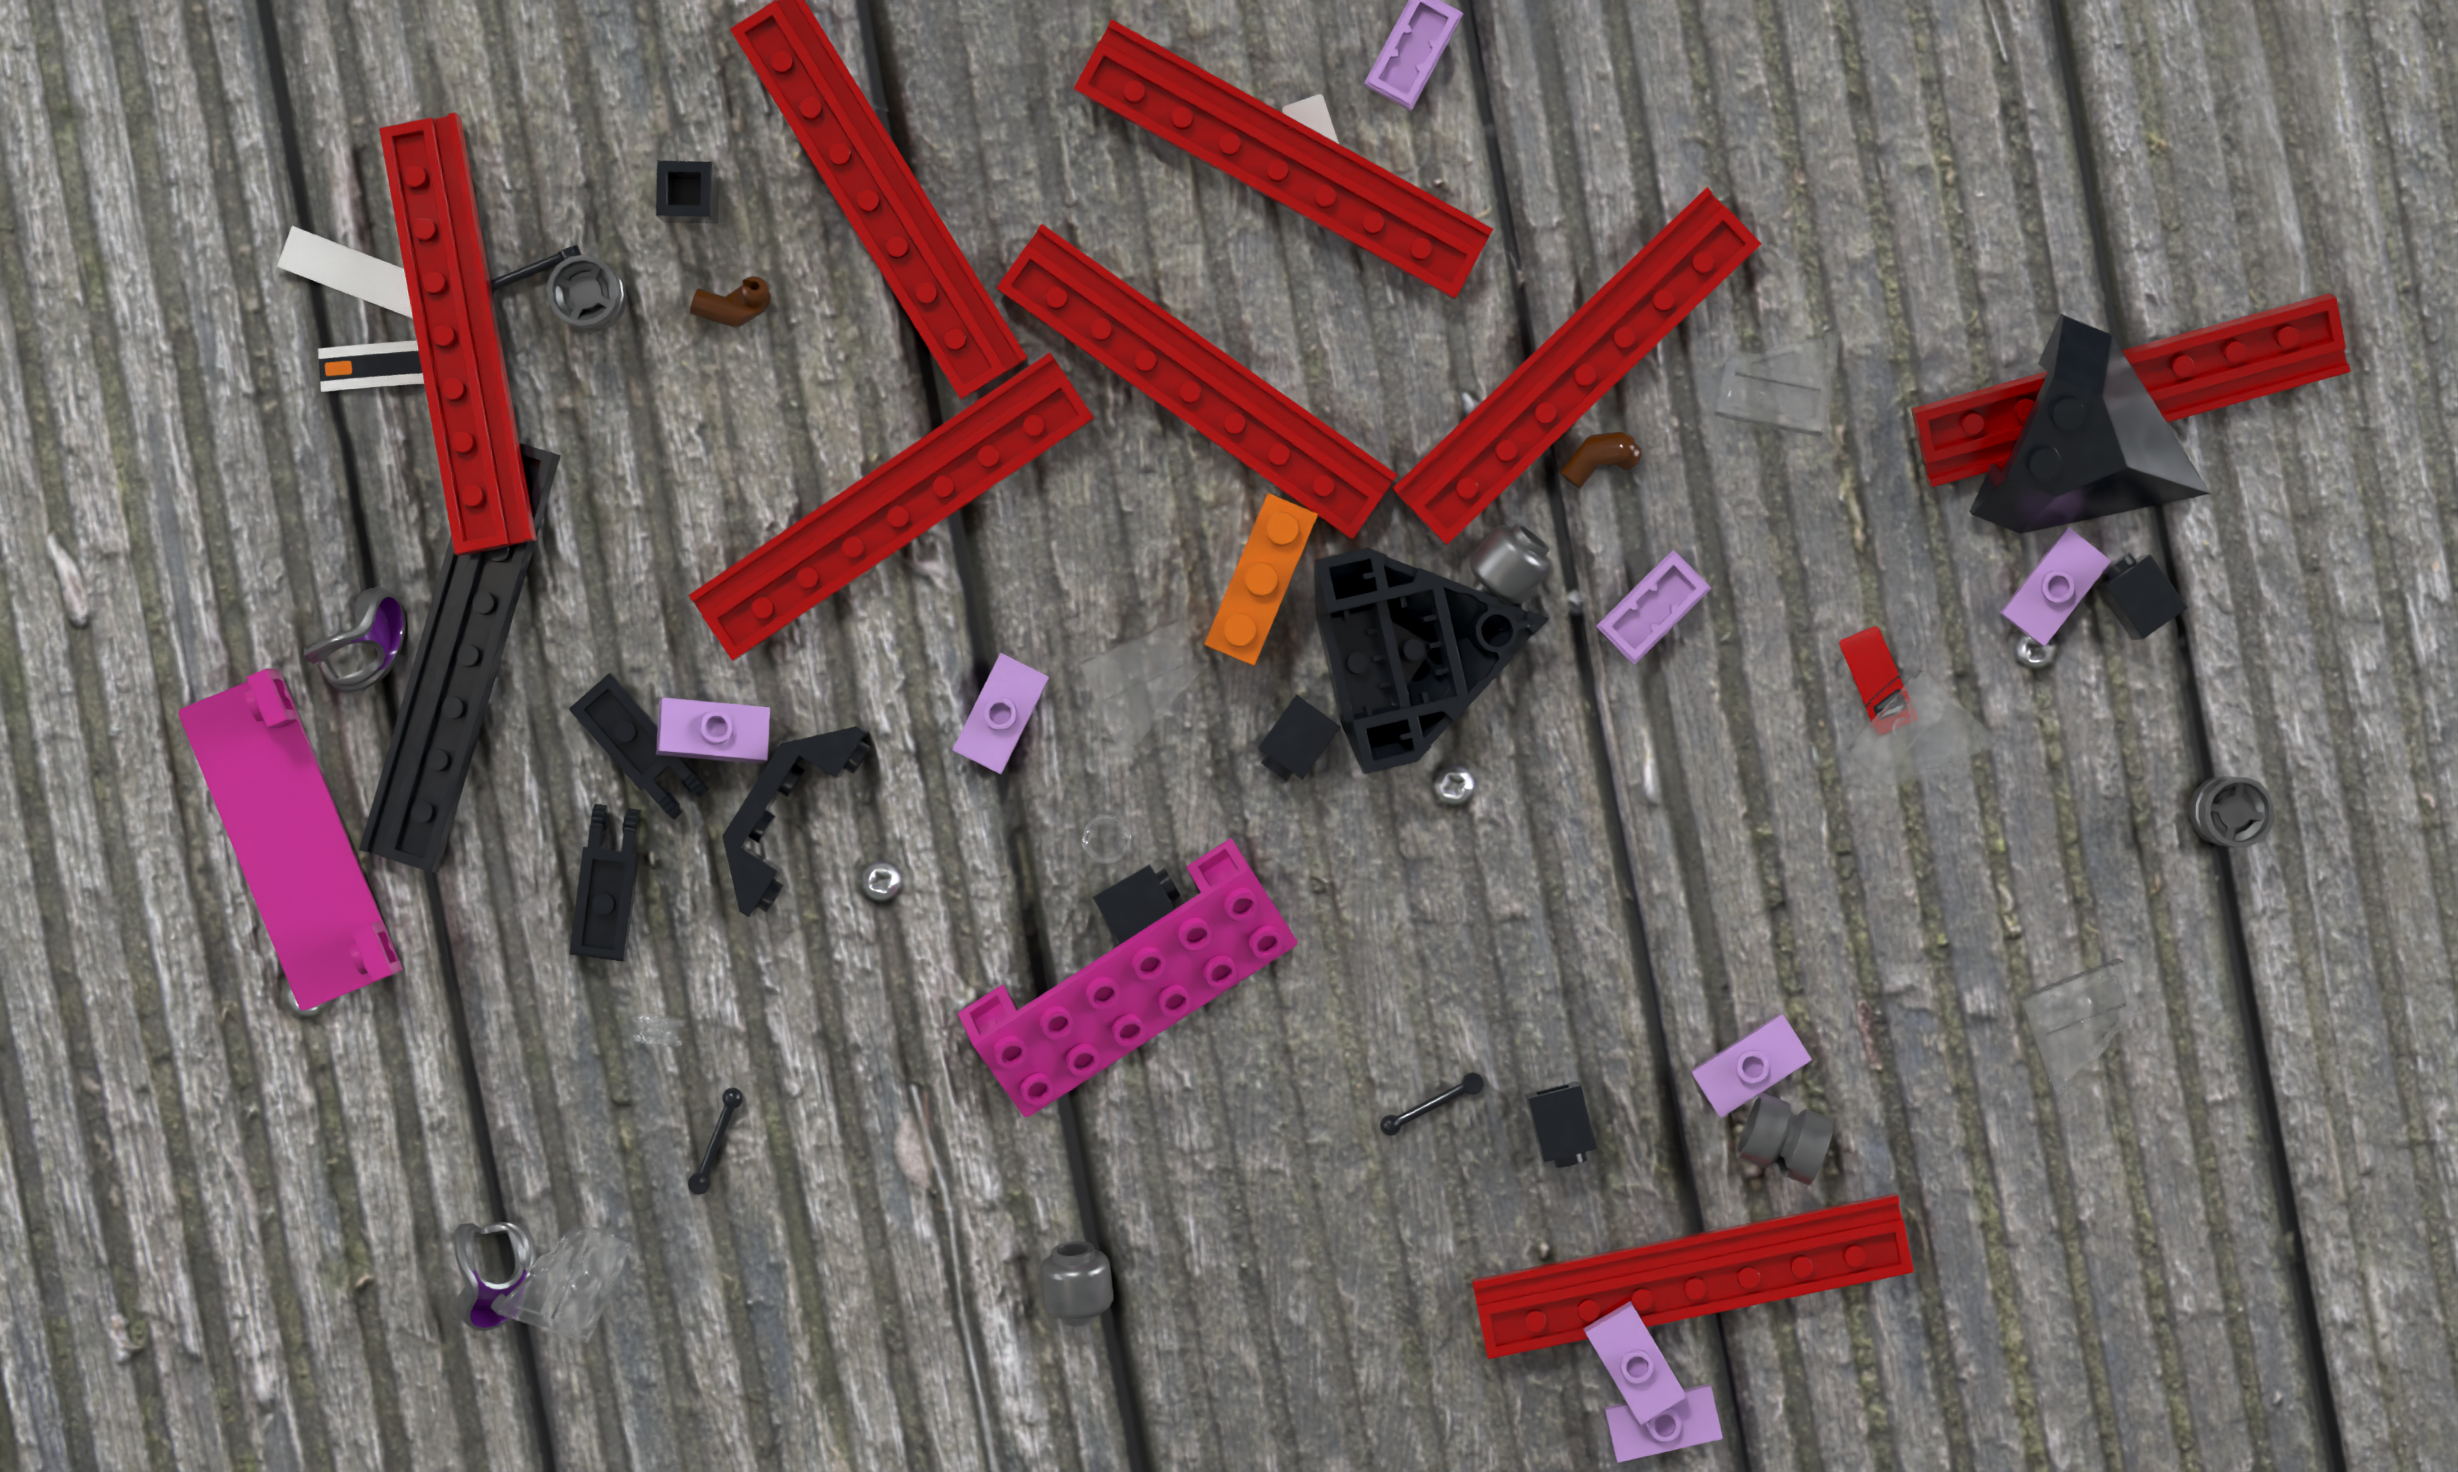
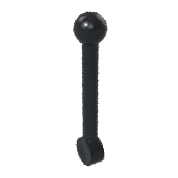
[490,245,582,294]
[1380,1072,1484,1136]
[688,1087,743,1195]

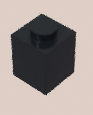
[656,160,719,224]
[2096,552,2188,640]
[1258,695,1341,782]
[1093,863,1181,944]
[1525,1081,1597,1168]

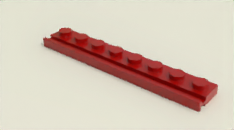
[730,0,1028,401]
[1073,19,1493,300]
[379,112,537,556]
[1392,187,1761,546]
[996,224,1398,540]
[1911,293,2351,487]
[688,352,1094,661]
[1471,1193,1914,1359]

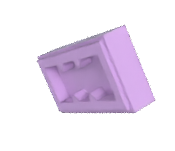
[1363,0,1463,111]
[1999,528,2111,647]
[1595,550,1712,665]
[952,653,1050,774]
[656,698,770,764]
[1690,1013,1812,1118]
[1584,1301,1687,1425]
[1604,1383,1723,1463]

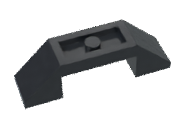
[722,726,871,917]

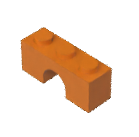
[1204,493,1318,666]

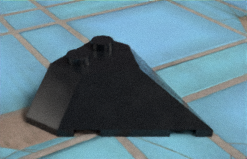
[1970,314,2211,534]
[1314,548,1549,774]

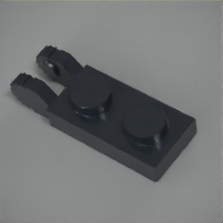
[569,673,709,820]
[569,804,641,962]

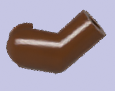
[690,276,771,327]
[1559,432,1642,489]

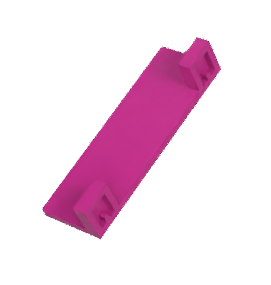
[178,669,403,1011]
[958,838,1298,1117]

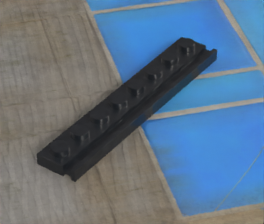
[359,443,561,872]

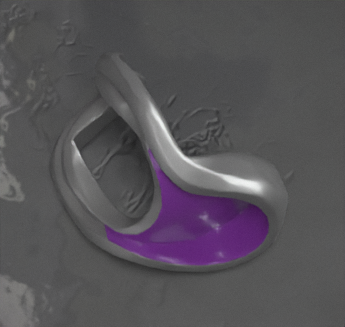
[304,587,406,693]
[454,1222,536,1331]

